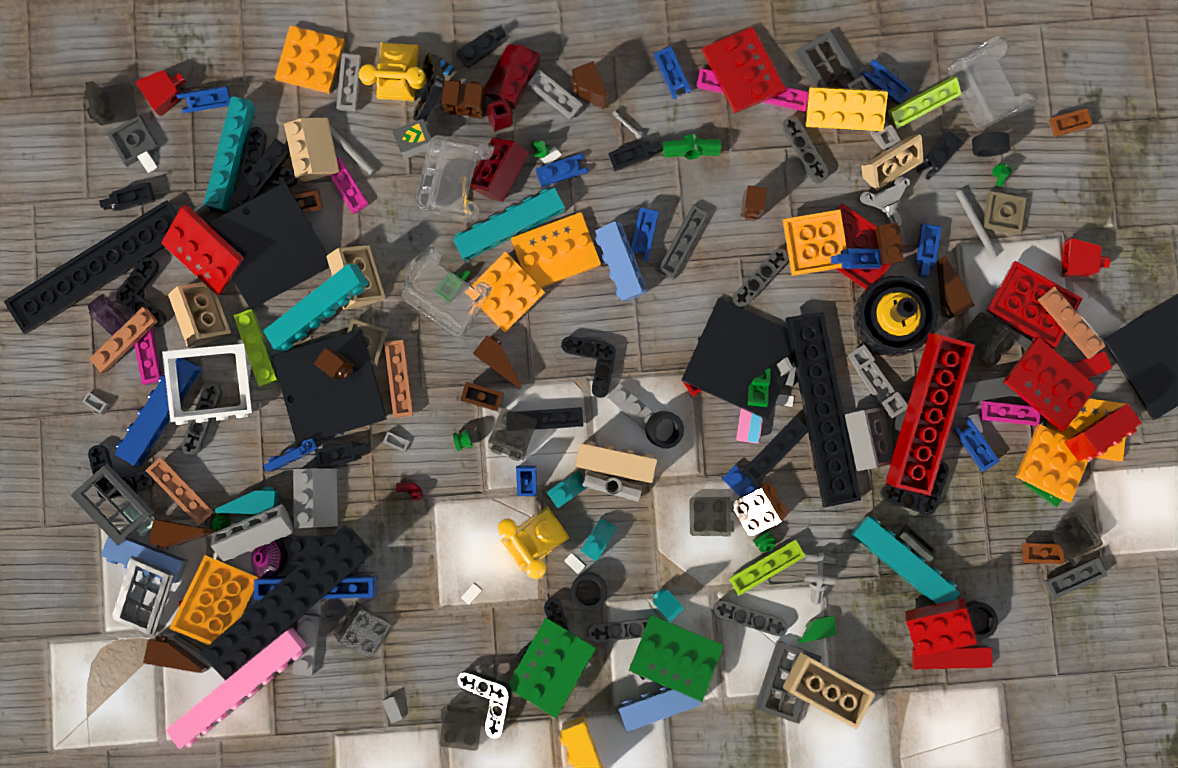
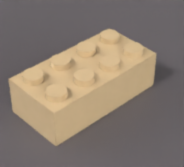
[575,441,657,483]
[782,652,875,729]

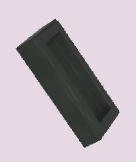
[900,525,935,562]

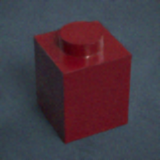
[487,99,513,132]

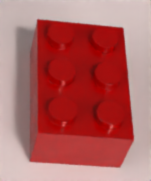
[1064,403,1142,462]
[905,598,977,656]

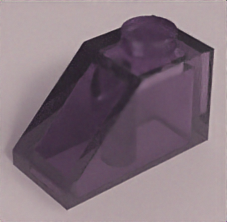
[88,294,127,336]

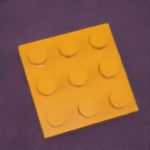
[275,26,345,94]
[782,210,847,276]
[465,252,546,333]
[1015,424,1088,503]

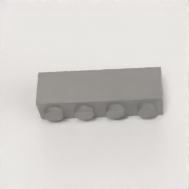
[211,504,294,562]

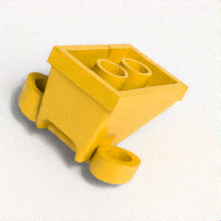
[359,43,427,101]
[498,506,570,579]

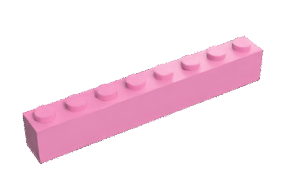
[165,628,307,749]

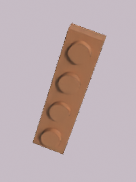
[1037,286,1105,359]
[89,307,158,373]
[384,340,414,418]
[145,457,215,526]

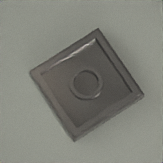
[107,115,160,167]

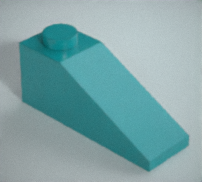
[215,487,280,514]

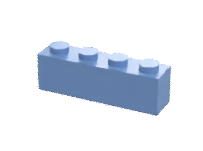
[595,221,648,301]
[100,536,188,583]
[618,686,701,732]

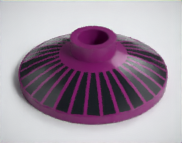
[251,541,281,578]

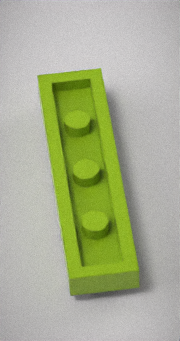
[888,76,962,129]
[233,309,278,387]
[728,539,806,596]

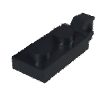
[456,26,506,69]
[608,140,661,172]
[99,182,156,211]
[315,442,371,469]

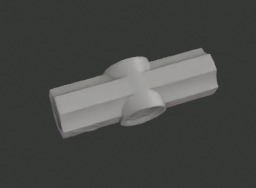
[582,470,642,502]

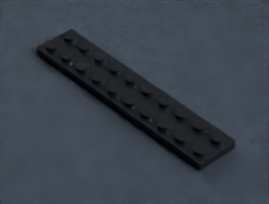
[4,200,177,334]
[785,312,861,507]
[200,523,373,681]

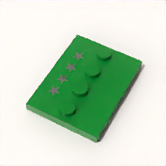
[628,615,724,702]
[508,618,597,719]

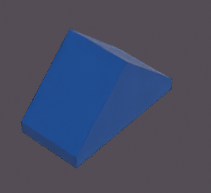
[516,466,537,496]

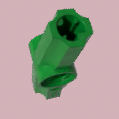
[663,134,721,160]

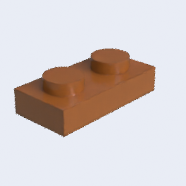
[1049,108,1093,138]
[1022,543,1064,564]

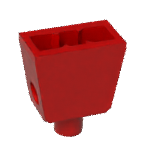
[135,70,186,116]
[1061,238,1111,278]

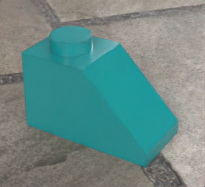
[547,470,588,508]
[580,518,617,562]
[652,588,685,622]

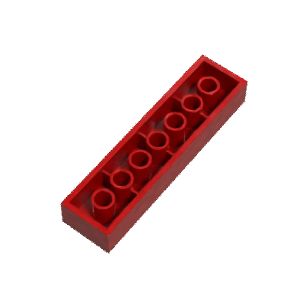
[885,333,975,496]

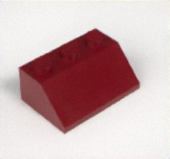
[484,44,540,110]
[467,137,529,202]

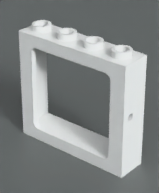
[162,344,252,425]

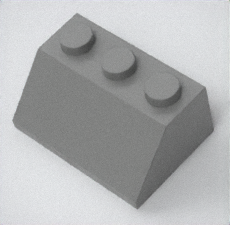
[845,407,894,471]
[293,468,338,528]

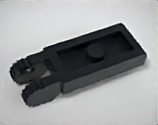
[916,130,963,180]

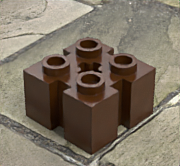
[441,79,486,119]

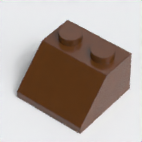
[570,61,608,109]

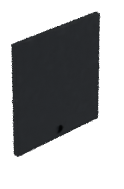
[207,182,330,309]
[1102,295,1178,420]
[681,298,794,420]
[272,329,387,446]

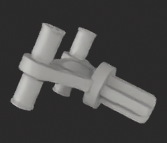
[858,177,910,226]
[804,552,836,605]

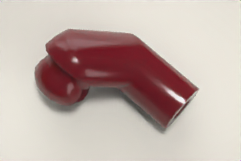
[396,482,423,501]

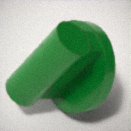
[531,140,551,158]
[992,163,1012,186]
[209,513,230,532]
[752,530,776,552]

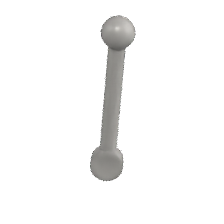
[612,111,643,139]

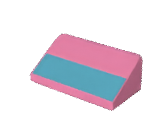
[737,408,763,444]

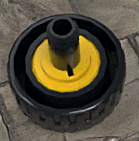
[853,275,938,357]

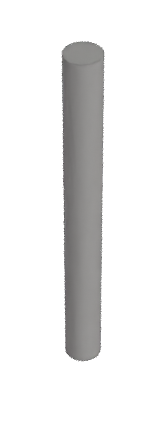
[330,125,376,175]
[956,189,998,259]

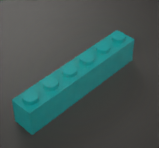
[203,96,256,214]
[453,187,565,262]
[263,263,369,351]
[850,516,960,604]

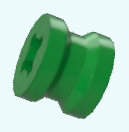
[453,429,473,451]

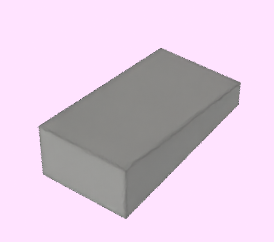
[776,357,793,376]
[785,362,796,387]
[82,392,110,415]
[383,431,410,452]
[382,695,403,724]

